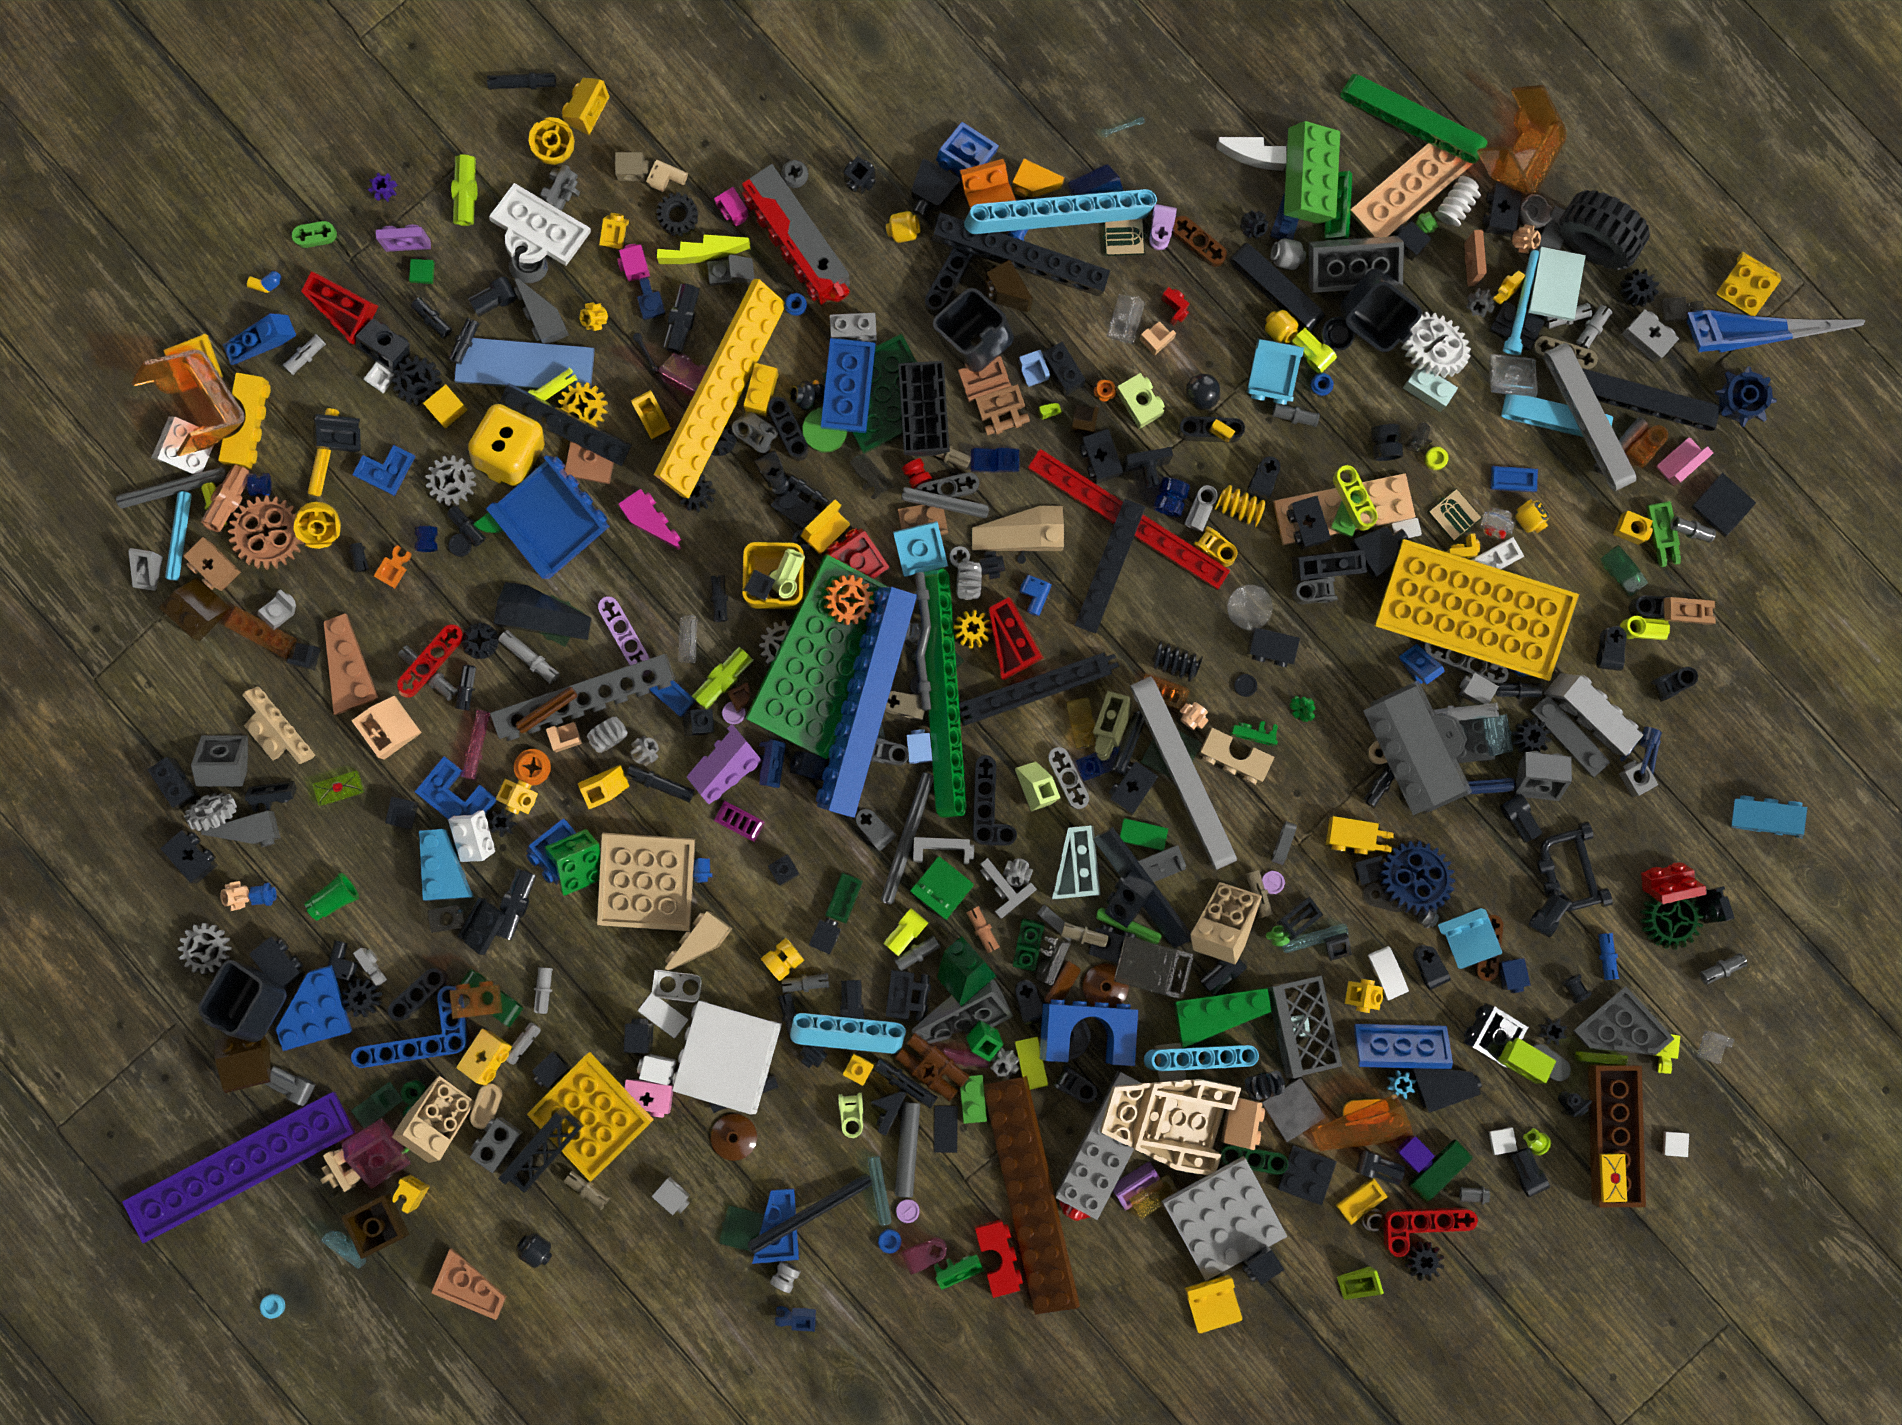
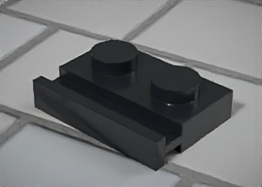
[1489,301,1545,351]
[313,414,361,452]
[1697,886,1735,924]
[457,897,506,955]

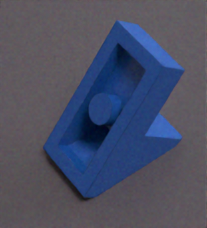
[1399,644,1445,685]

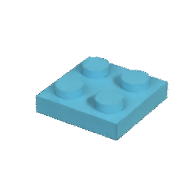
[893,521,948,577]

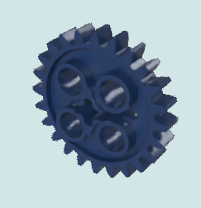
[1380,841,1455,915]

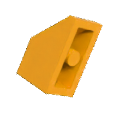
[1012,159,1064,198]

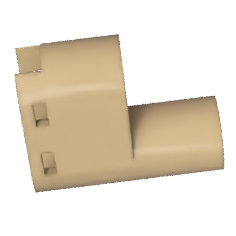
[646,160,688,192]

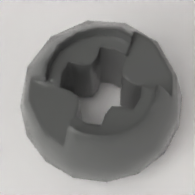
[780,160,809,188]

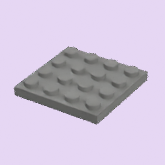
[1162,1156,1287,1281]

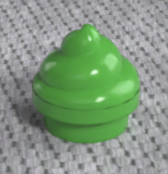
[1416,211,1438,234]

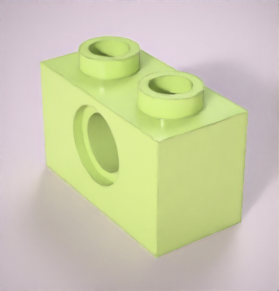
[1116,373,1165,429]

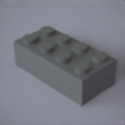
[1309,236,1404,292]

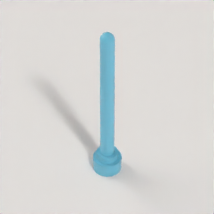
[1503,250,1539,355]

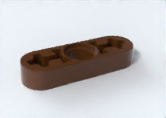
[1172,216,1227,267]
[1475,915,1504,981]

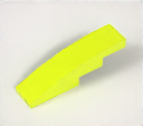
[657,235,750,264]

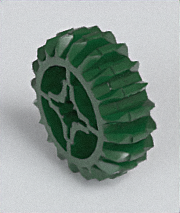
[1640,895,1704,950]

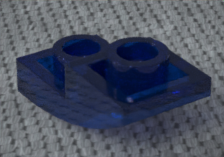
[1075,745,1121,782]

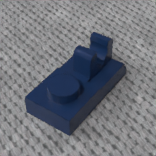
[1270,193,1299,240]
[758,740,786,788]

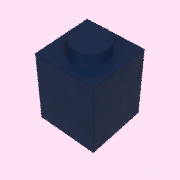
[1498,958,1530,993]

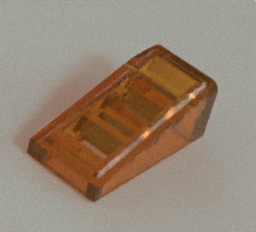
[1143,674,1190,711]

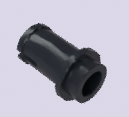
[348,543,369,573]

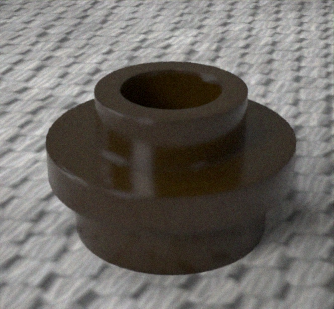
[1361,1208,1385,1231]

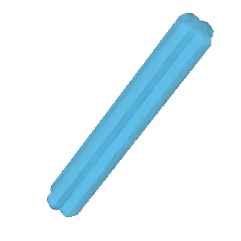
[165,491,192,581]

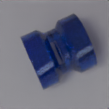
[415,526,438,552]

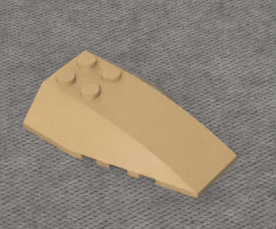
[1100,1079,1241,1175]

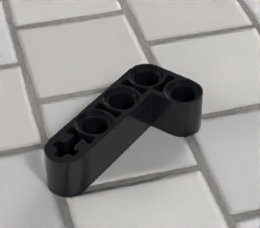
[973,755,1017,846]

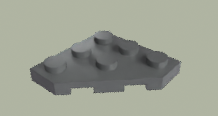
[1573,986,1674,1055]

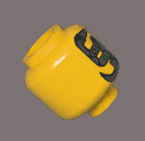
[1516,499,1550,533]

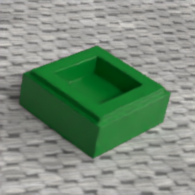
[409,259,435,284]

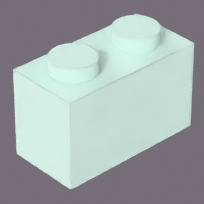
[1403,365,1458,412]

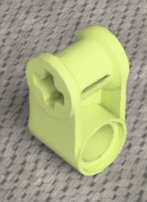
[839,1092,863,1138]

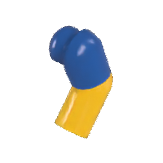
[247,271,281,293]

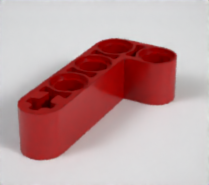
[1383,1207,1478,1257]

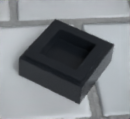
[1324,932,1352,961]

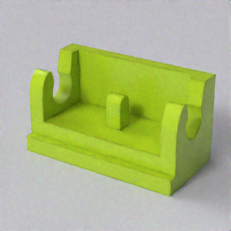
[1498,1038,1556,1084]

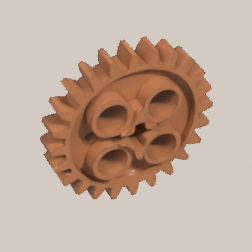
[228,495,304,570]

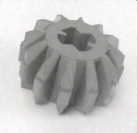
[956,561,982,600]
[587,717,627,753]

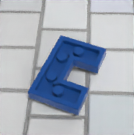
[415,756,498,819]

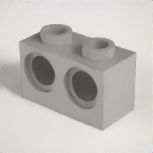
[830,313,877,342]

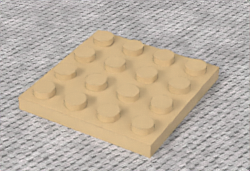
[597,833,695,931]

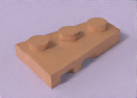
[431,1248,507,1320]

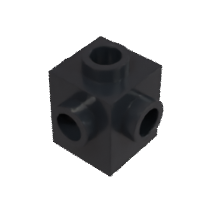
[843,156,876,195]

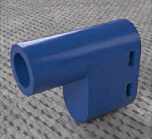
[1019,575,1052,616]

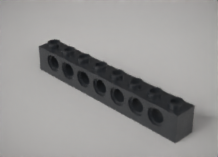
[929,213,1110,296]

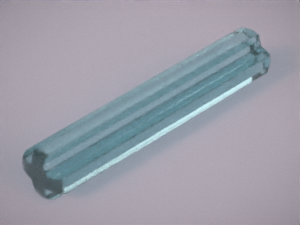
[1282,924,1349,953]
[867,1156,892,1226]

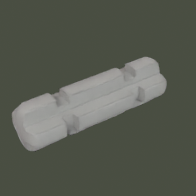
[506,1023,541,1065]

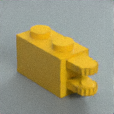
[1326,816,1394,855]

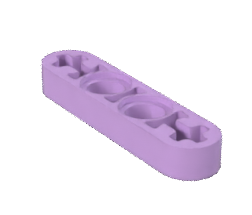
[598,597,652,677]

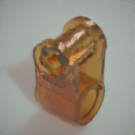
[1625,425,1668,469]

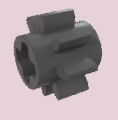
[1466,288,1495,318]

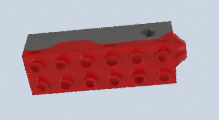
[742,164,850,305]

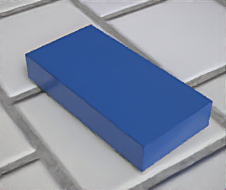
[1490,466,1538,493]
[649,678,696,717]

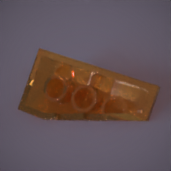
[1311,1094,1413,1151]

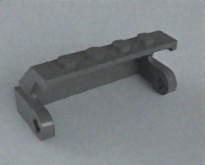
[1363,680,1472,815]

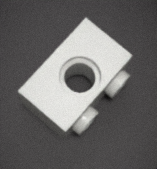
[637,1054,677,1085]

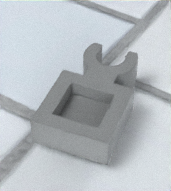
[353,948,387,986]

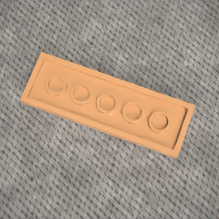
[1350,143,1473,238]
[1273,473,1416,546]

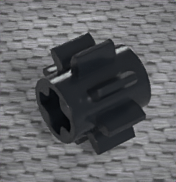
[1240,210,1269,239]
[980,551,1005,580]
[488,808,518,837]
[1537,1017,1567,1046]
[799,1045,828,1068]

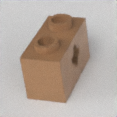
[184,537,241,591]

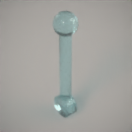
[1100,117,1145,138]

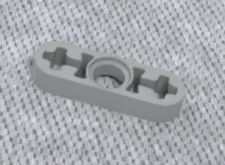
[1048,747,1089,809]

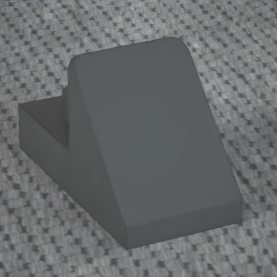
[707,255,755,286]

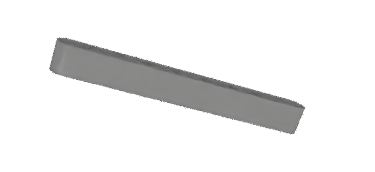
[1130,676,1237,870]

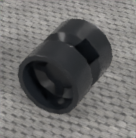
[1371,424,1404,461]

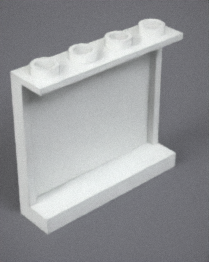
[672,1001,782,1114]

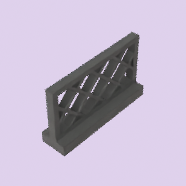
[1266,976,1342,1078]

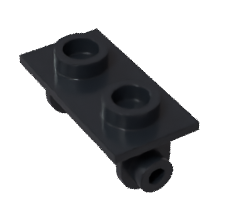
[1558,1091,1592,1117]

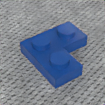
[352,445,415,496]

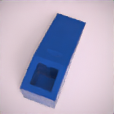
[223,314,296,365]

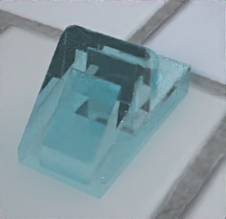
[321,1231,366,1269]

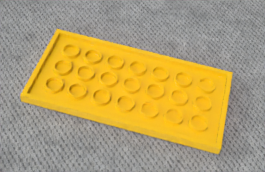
[1374,539,1579,681]

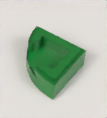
[474,512,504,533]

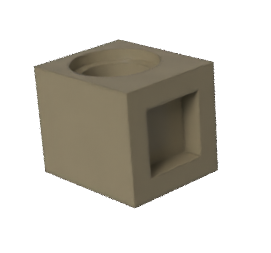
[615,152,649,181]

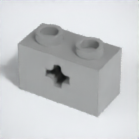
[1621,310,1679,363]

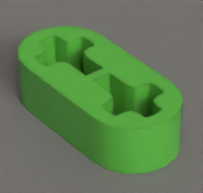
[292,221,337,248]

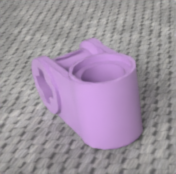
[1149,204,1177,250]

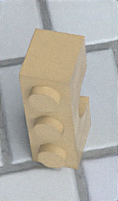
[1198,728,1274,785]

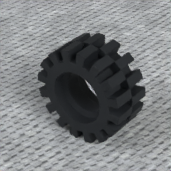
[656,192,699,237]

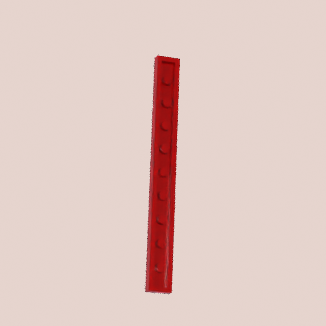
[1028,449,1231,590]

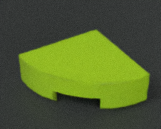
[1038,403,1062,420]

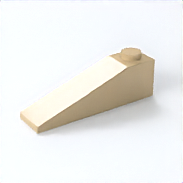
[972,506,1064,551]

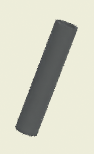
[895,1102,920,1197]

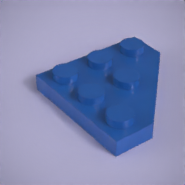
[276,965,352,1051]

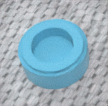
[260,1294,285,1319]

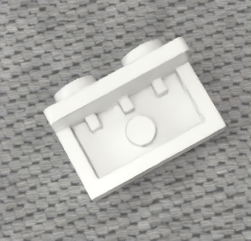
[448,810,495,862]

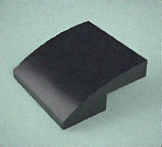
[1691,472,1756,537]

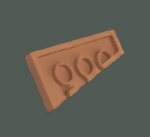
[324,614,379,715]

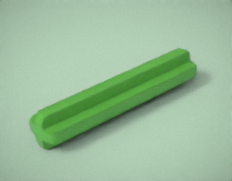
[1096,908,1161,945]

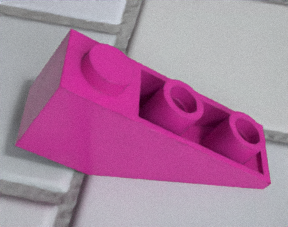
[619,489,681,550]

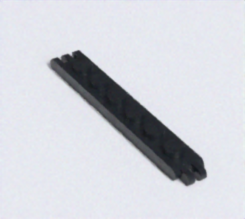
[959,652,1119,726]

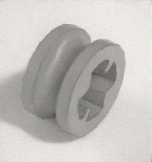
[950,546,970,568]

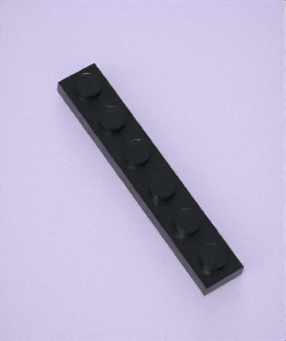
[499,383,632,466]
[1075,499,1146,634]

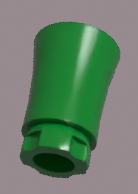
[304,873,359,921]

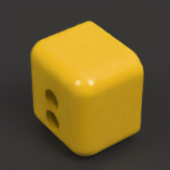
[468,404,545,486]
[743,542,805,609]

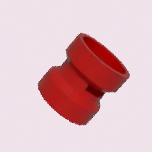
[901,458,932,489]

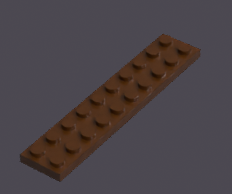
[983,1076,1080,1315]

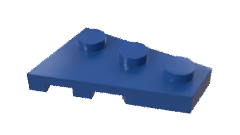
[752,1188,799,1264]

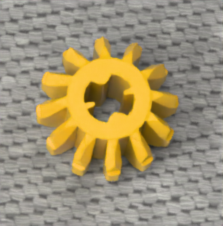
[953,610,992,649]

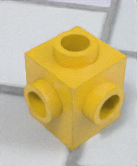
[495,779,538,815]
[1345,979,1383,1013]

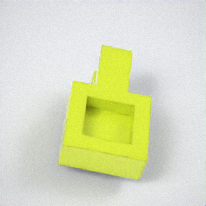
[1654,1034,1680,1074]

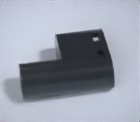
[328,940,358,981]

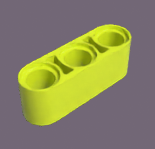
[1333,465,1378,531]

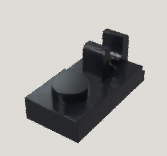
[245,781,297,812]

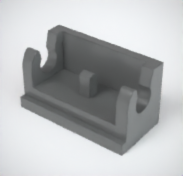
[1138,845,1186,882]

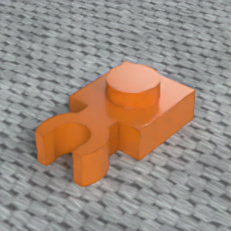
[374,545,412,589]

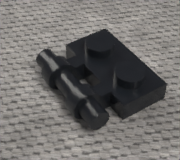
[771,475,830,530]
[886,970,931,1021]

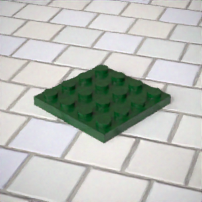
[822,334,917,454]

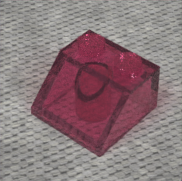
[658,353,708,397]
[342,1118,411,1189]

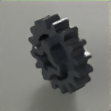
[392,356,443,406]

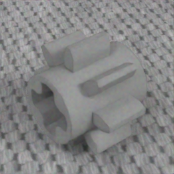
[630,736,659,766]
[1003,858,1033,887]
[990,1048,1020,1079]

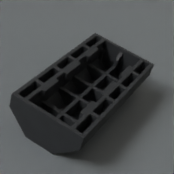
[898,361,950,456]

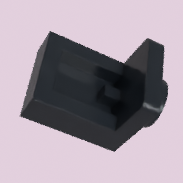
[790,751,829,781]

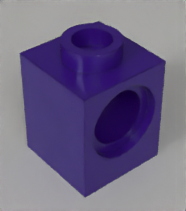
[1394,1134,1435,1173]

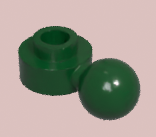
[401,1080,426,1118]

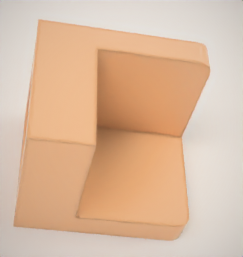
[1139,322,1176,356]
[546,722,582,752]

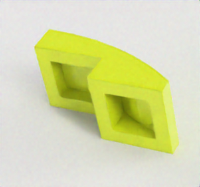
[1015,1037,1048,1090]

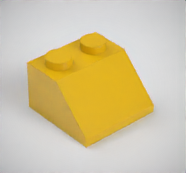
[562,78,609,135]

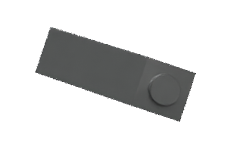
[200,811,281,847]

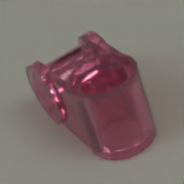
[901,1238,947,1275]

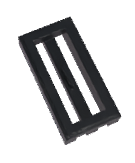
[1277,896,1323,941]

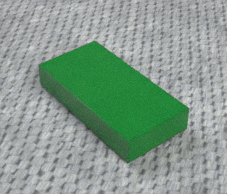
[1120,818,1169,851]

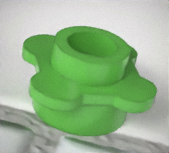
[1266,925,1290,946]

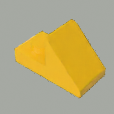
[631,390,671,439]

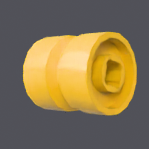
[761,938,804,981]

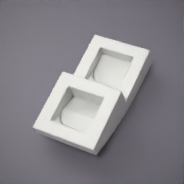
[1368,946,1409,1000]

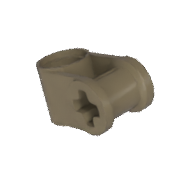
[885,691,924,720]

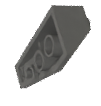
[912,979,1013,1044]

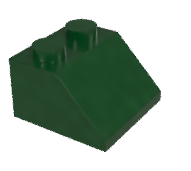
[937,936,996,1007]

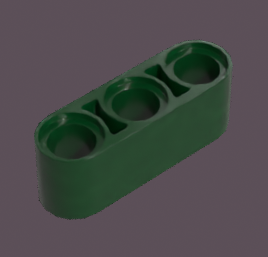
[456,969,524,1027]
[1408,1139,1473,1203]
[1219,1144,1288,1174]

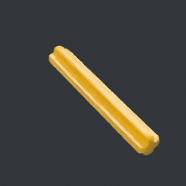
[308,408,339,497]

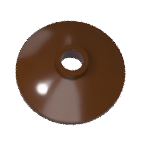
[1083,964,1129,1008]
[711,1114,757,1161]

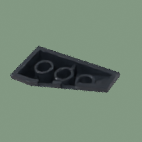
[494,582,592,640]

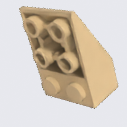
[1191,882,1262,964]
[665,911,733,970]
[392,1076,475,1163]

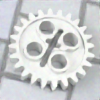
[1400,312,1471,378]

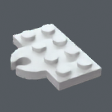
[489,183,591,266]

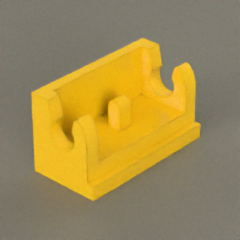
[393,1174,430,1213]

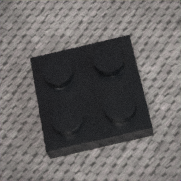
[1277,1145,1337,1206]

